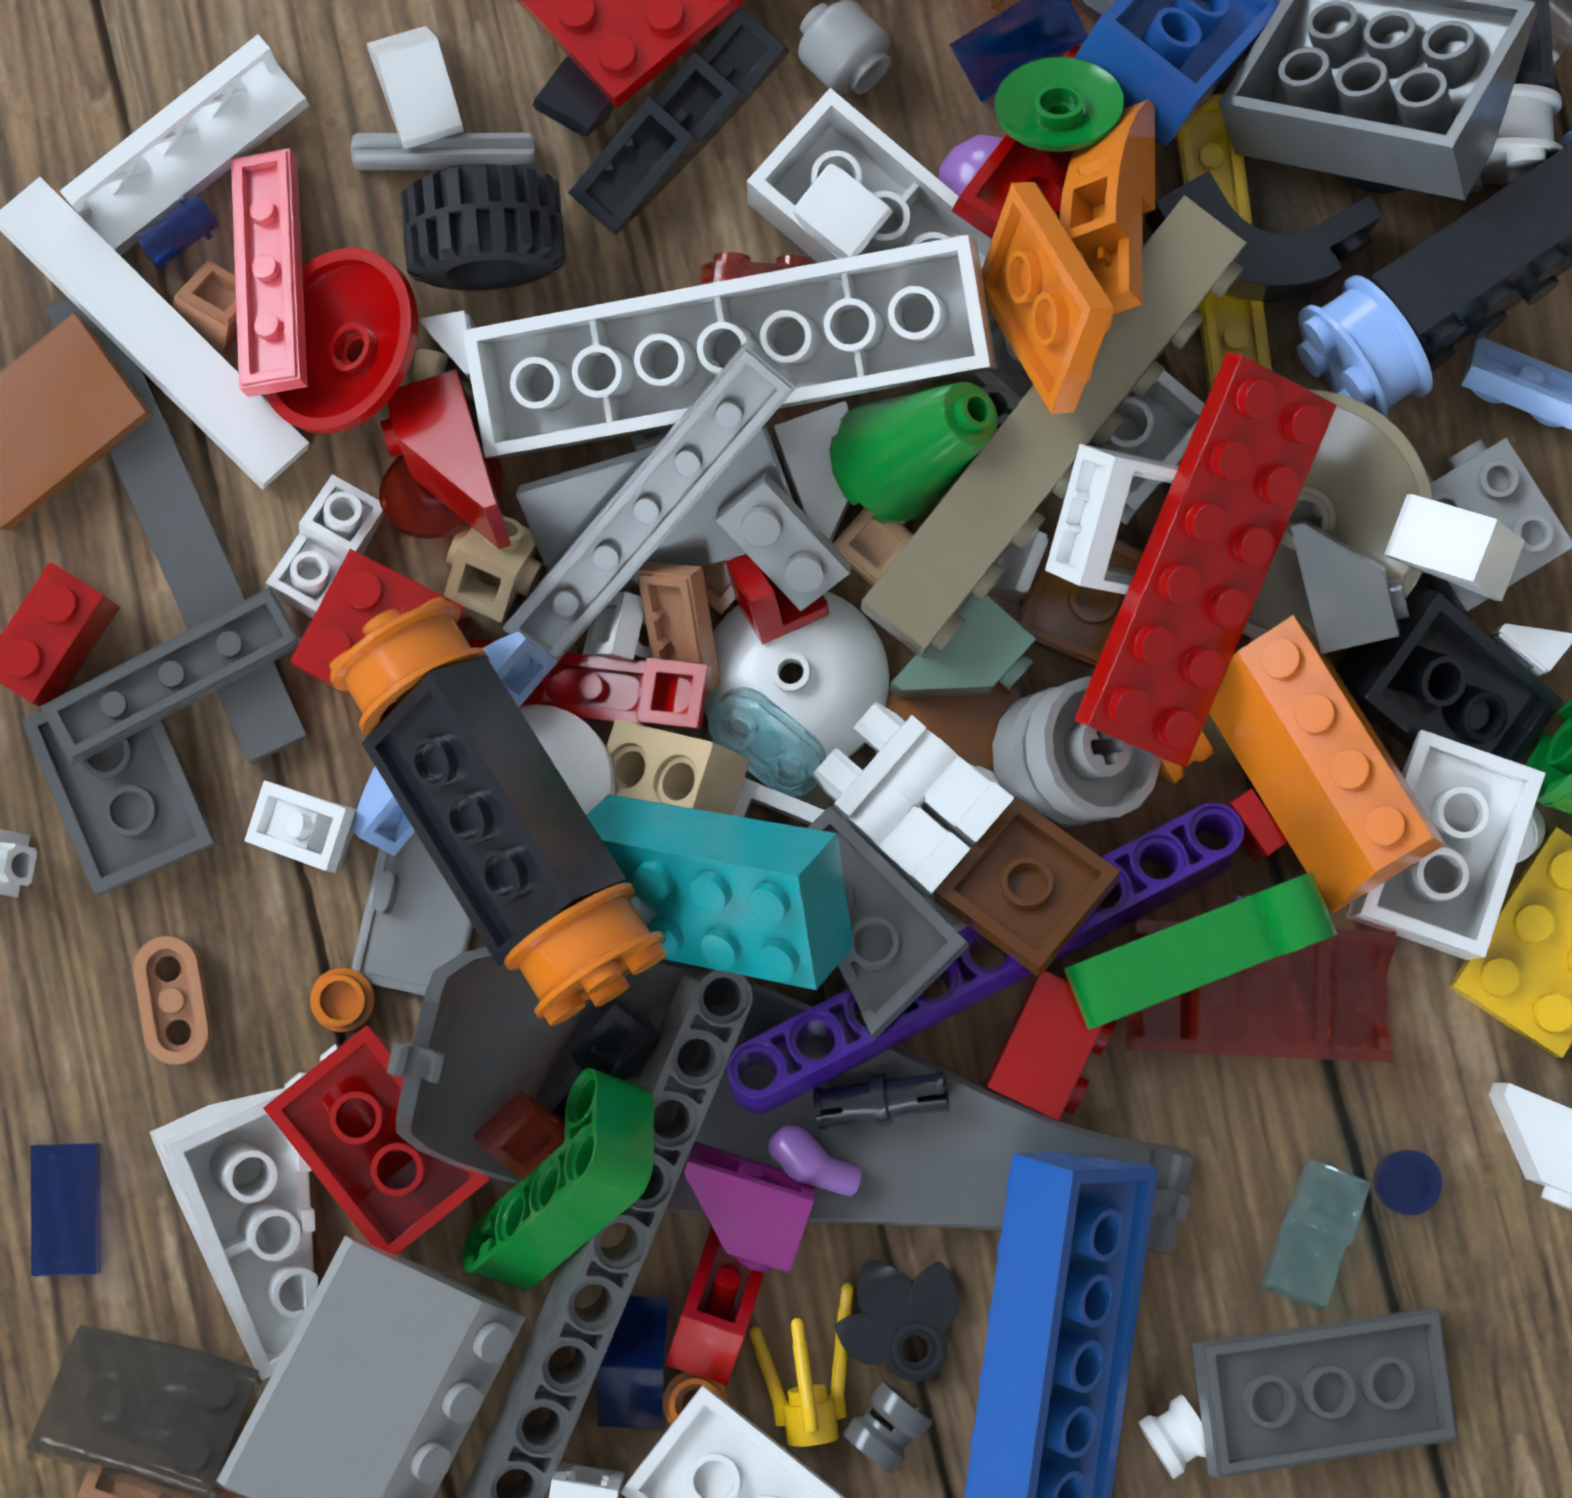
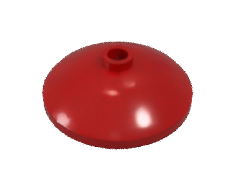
[264,248,418,434]

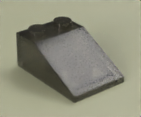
[26,1324,263,1498]

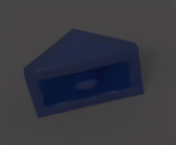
[597,1295,669,1429]

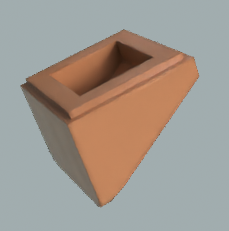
[173,260,237,355]

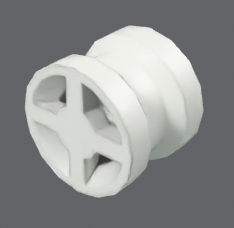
[1138,1394,1206,1479]

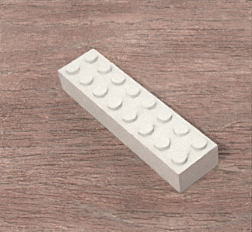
[747,88,1205,525]
[462,235,998,458]

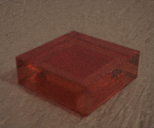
[474,1089,565,1180]

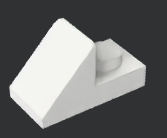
[244,780,357,873]

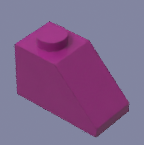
[684,1141,815,1273]

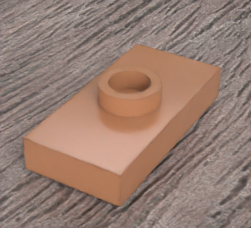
[637,561,720,693]

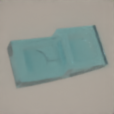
[1260,1159,1371,1311]

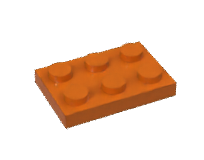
[981,182,1115,414]

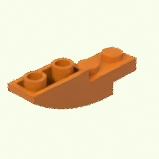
[1059,99,1155,314]

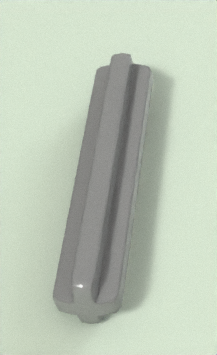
[351,133,536,170]

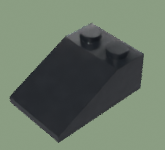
[1336,586,1563,763]

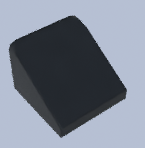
[532,56,614,137]

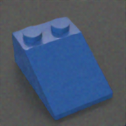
[1074,0,1279,147]

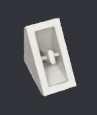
[366,26,464,149]
[1384,494,1525,602]

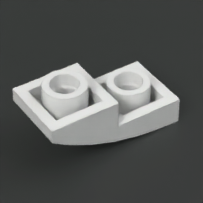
[265,474,387,619]

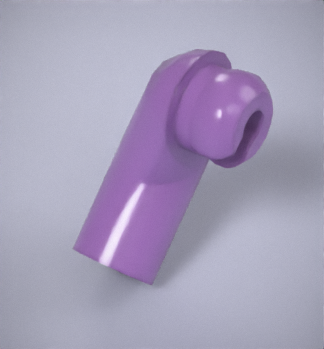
[768,1125,862,1197]

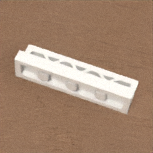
[60,34,309,256]

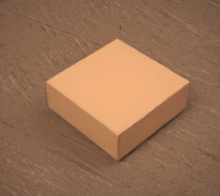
[833,508,914,586]

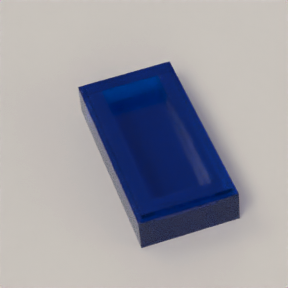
[949,0,1088,102]
[31,1143,101,1276]

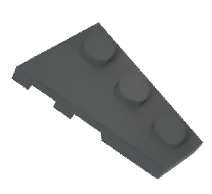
[807,806,970,1039]

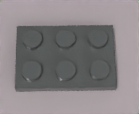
[21,711,218,896]

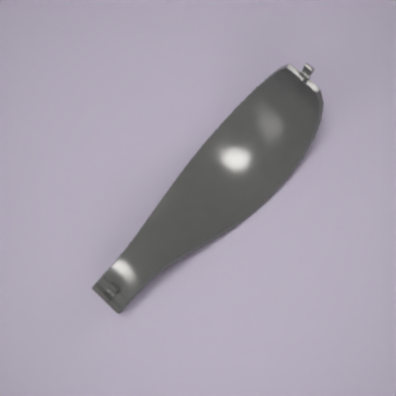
[386,947,1194,1254]

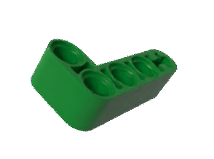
[1064,872,1338,1030]
[461,1068,654,1291]

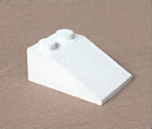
[1346,730,1545,960]

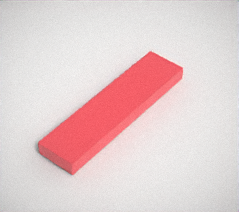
[231,148,308,397]

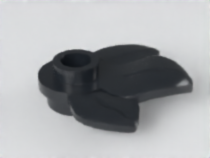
[834,1260,958,1382]

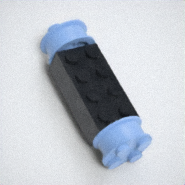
[1297,131,1572,418]

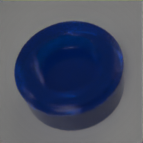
[1373,1150,1442,1215]

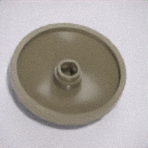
[1242,390,1434,641]

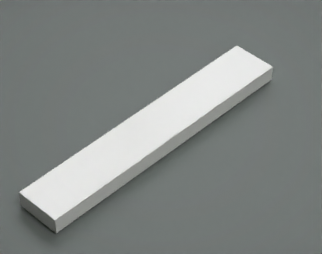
[0,177,309,490]

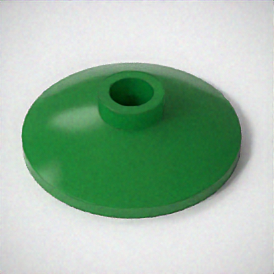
[995,57,1124,152]

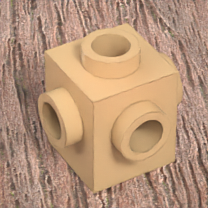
[443,516,544,623]

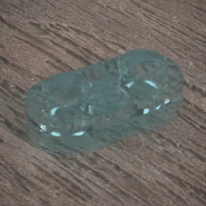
[708,687,826,797]

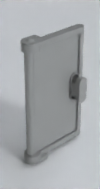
[351,832,474,996]

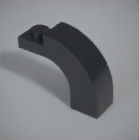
[1145,171,1383,302]

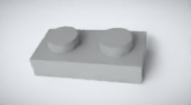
[715,472,850,611]

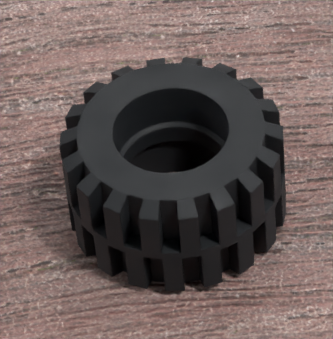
[400,164,566,291]

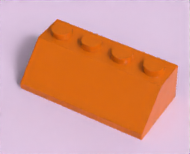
[1209,615,1446,913]

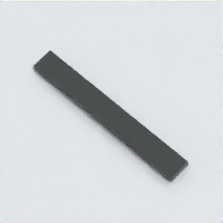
[45,299,310,764]

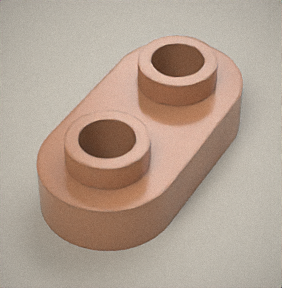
[133,936,213,1065]

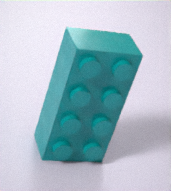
[586,794,854,990]

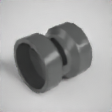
[842,1380,933,1475]

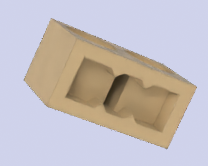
[606,719,750,815]

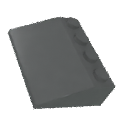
[1219,0,1538,200]

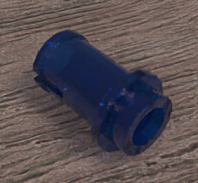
[135,194,220,270]

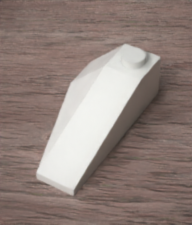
[149,1088,318,1380]

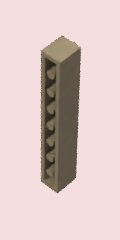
[860,195,1247,658]

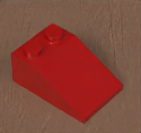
[263,1025,492,1255]

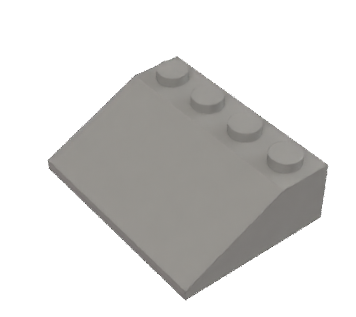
[217,1236,526,1498]

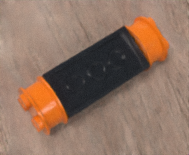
[329,597,668,1027]

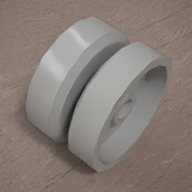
[992,677,1161,829]

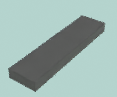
[40,587,301,766]

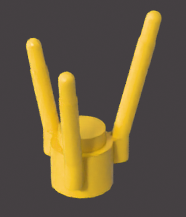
[749,1283,854,1447]

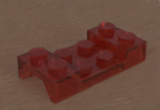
[1126,920,1396,1063]

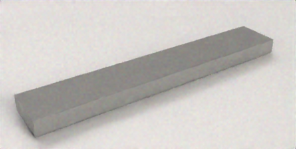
[502,339,798,665]

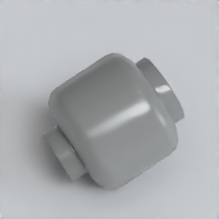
[798,0,891,95]

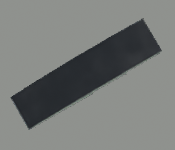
[568,7,790,235]

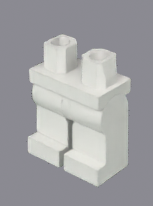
[812,702,1014,897]

